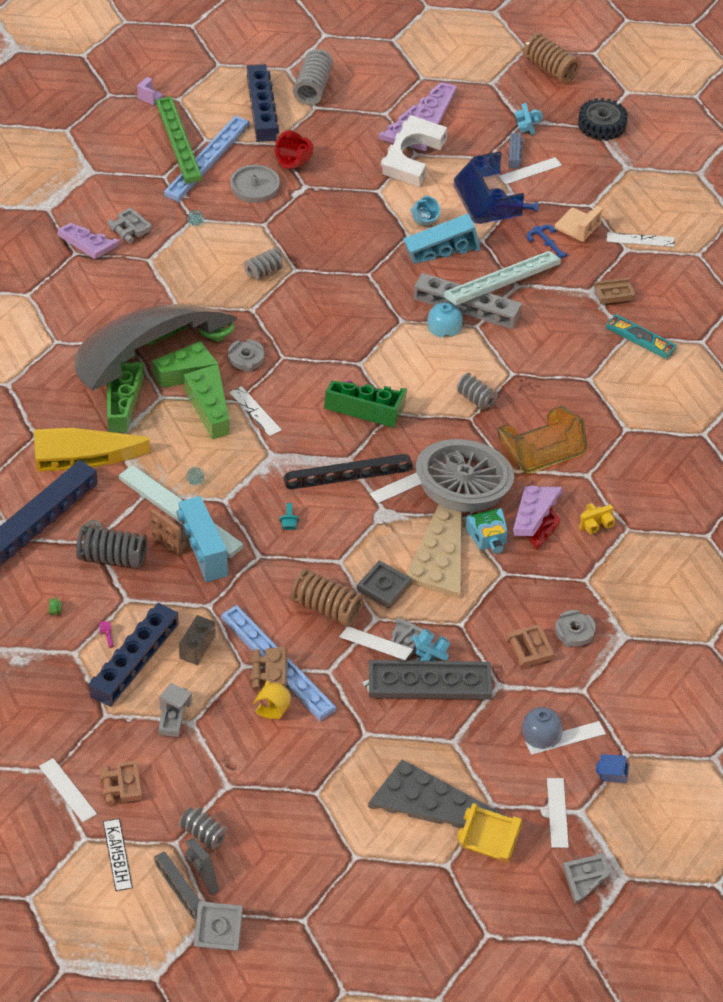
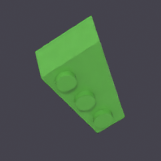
[152,341,218,388]

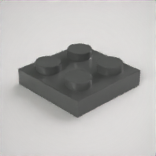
[357,560,412,608]

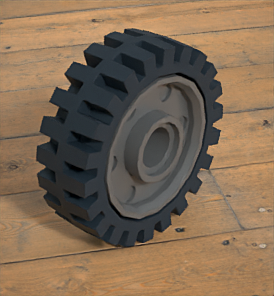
[578,98,628,141]

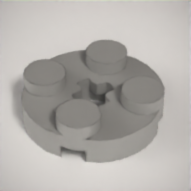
[228,339,264,373]
[555,610,596,647]

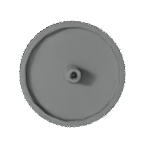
[230,165,280,203]

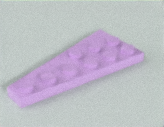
[378,82,457,151]

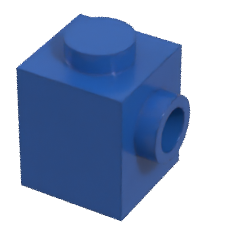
[596,754,630,783]

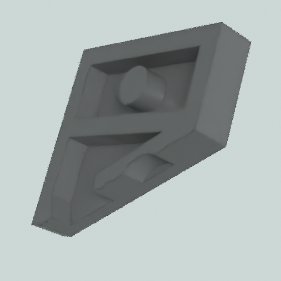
[186,838,219,895]

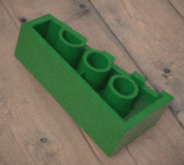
[324,381,407,427]

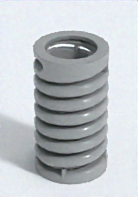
[293,49,334,105]

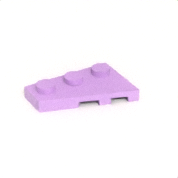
[57,223,120,259]

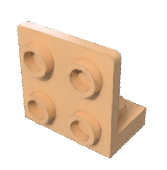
[554,205,603,242]

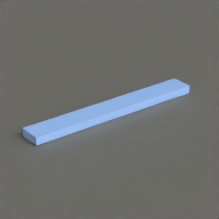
[164,116,250,202]
[221,605,336,721]

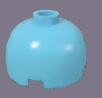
[427,302,463,337]

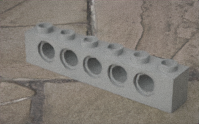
[413,273,522,329]

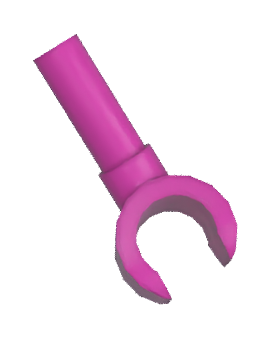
[100,621,114,648]

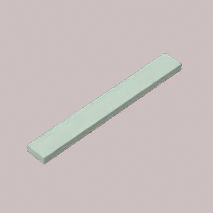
[444,251,561,305]
[119,465,243,559]

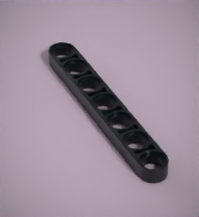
[283,454,413,490]

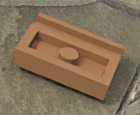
[594,278,635,304]

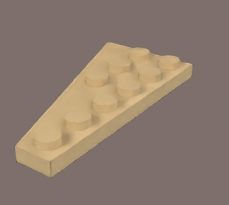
[406,504,461,599]

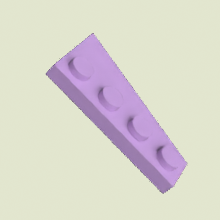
[513,485,563,536]

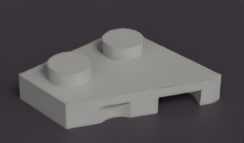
[391,617,423,660]
[562,854,611,904]

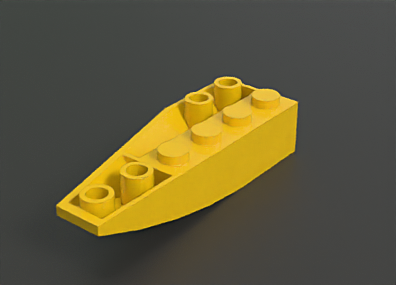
[34,428,150,472]

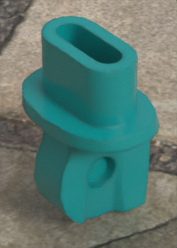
[279,503,300,530]

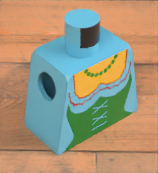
[466,508,507,554]

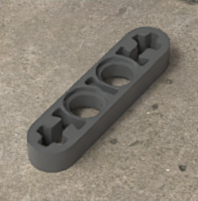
[154,851,200,922]

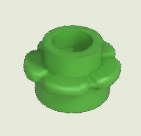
[49,597,62,616]

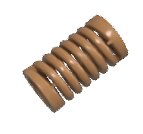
[523,33,581,84]
[290,569,364,627]

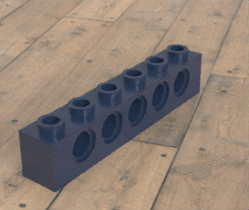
[247,64,279,142]
[89,602,179,707]

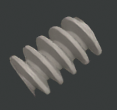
[244,247,283,280]
[457,372,498,410]
[179,807,227,850]

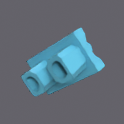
[515,103,543,135]
[411,628,450,661]

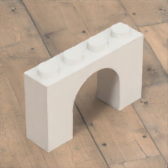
[381,115,447,187]

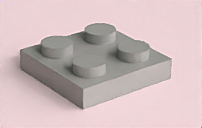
[194,901,243,951]

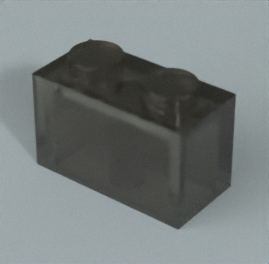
[179,615,216,665]

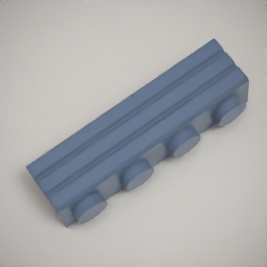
[508,133,523,169]

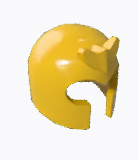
[253,681,291,719]

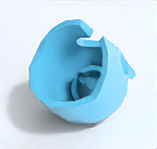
[410,196,440,226]

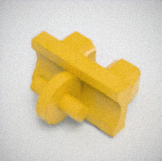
[579,503,615,535]

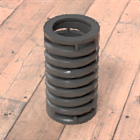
[76,525,147,569]

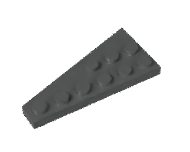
[368,759,508,828]

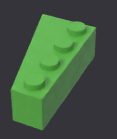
[107,362,144,433]

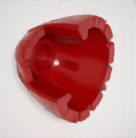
[275,130,314,169]

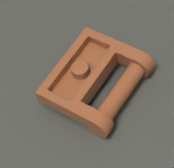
[506,624,555,669]

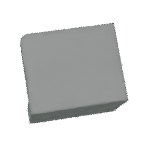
[159,683,192,712]

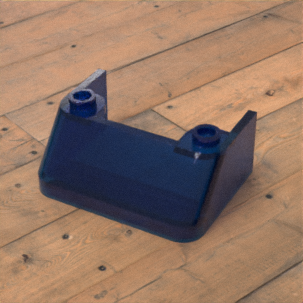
[454,151,524,224]

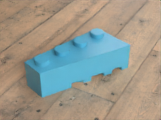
[176,496,228,582]

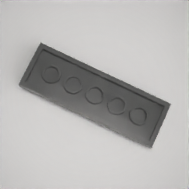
[369,660,492,699]

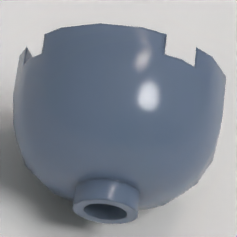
[521,707,563,749]

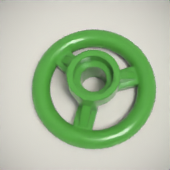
[198,322,234,342]

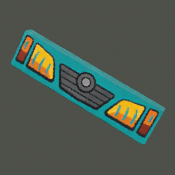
[606,314,677,359]

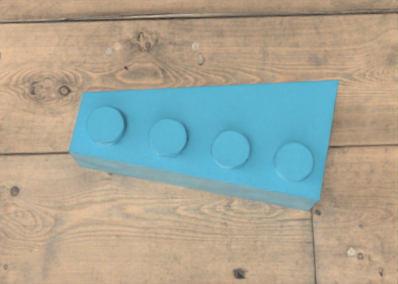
[403,214,481,264]

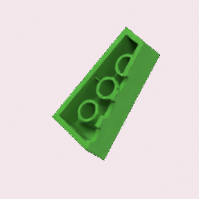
[184,364,230,440]

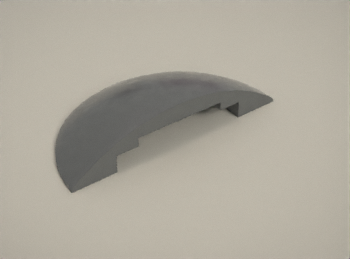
[74,304,237,391]

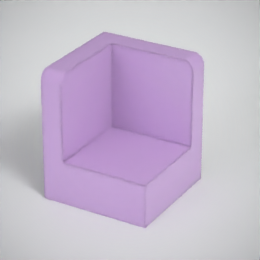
[137,77,163,106]

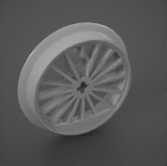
[416,439,514,512]

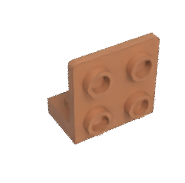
[150,509,191,555]

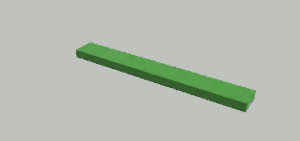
[156,97,202,184]

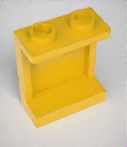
[457,803,523,864]

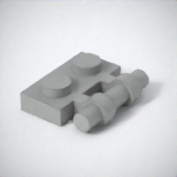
[107,207,152,243]

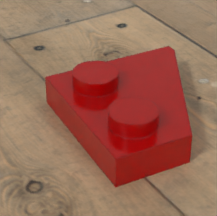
[526,508,560,550]

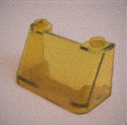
[497,406,587,473]

